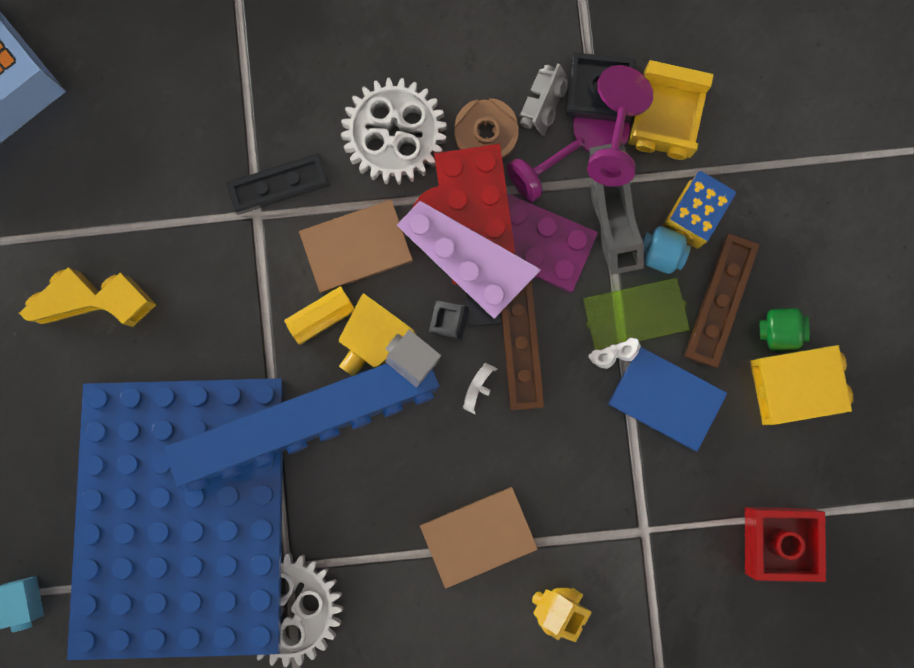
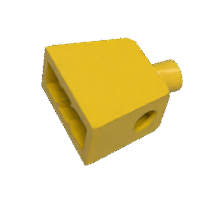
[339,293,416,376]

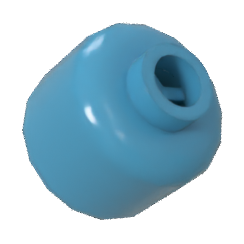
[642,226,691,274]

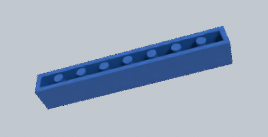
[163,363,439,492]

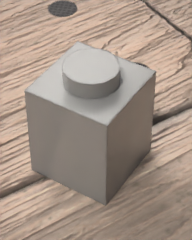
[385,330,441,388]

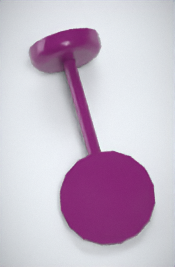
[587,65,653,186]
[507,117,631,202]

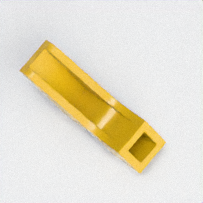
[19,267,157,327]

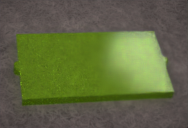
[583,278,690,350]

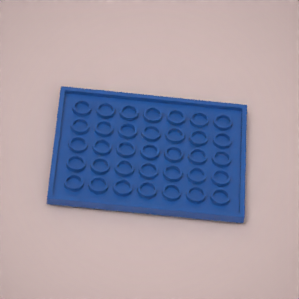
[67,378,284,660]

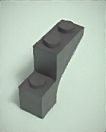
[589,142,644,275]

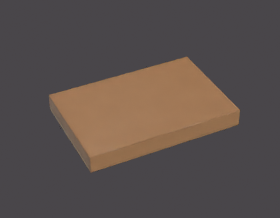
[299,199,413,294]
[420,486,538,589]

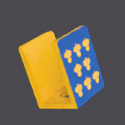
[662,171,736,249]

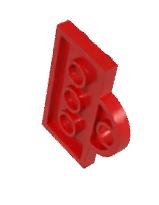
[413,144,516,285]

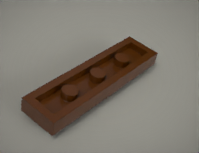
[684,233,760,368]
[501,280,544,411]

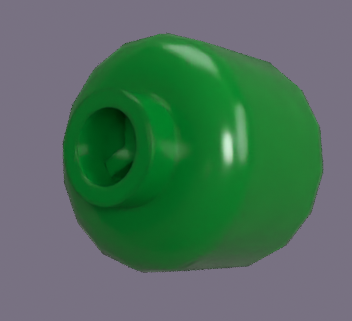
[760,308,810,351]

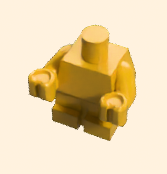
[532,588,592,642]

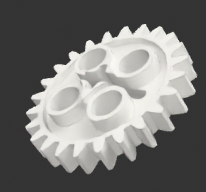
[341,78,447,185]
[257,553,343,667]

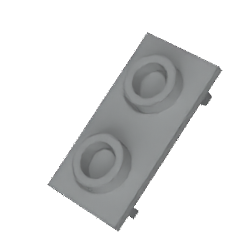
[519,63,569,136]

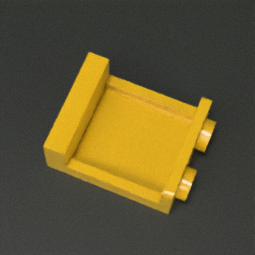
[628,60,714,160]
[750,345,853,425]

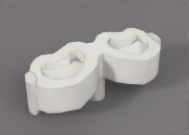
[589,338,640,369]
[463,363,497,414]

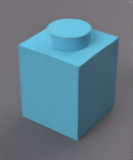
[0,576,44,632]

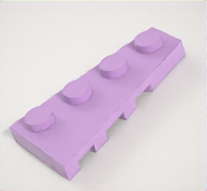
[397,201,541,319]

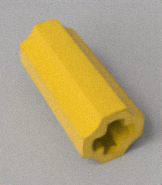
[284,286,355,345]

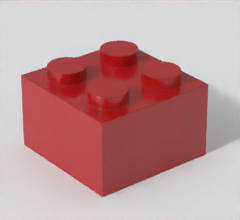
[745,507,826,582]

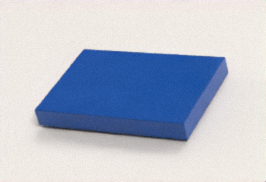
[607,347,727,452]

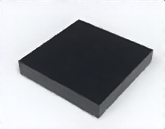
[566,52,636,123]

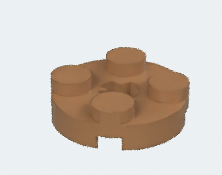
[454,98,519,160]

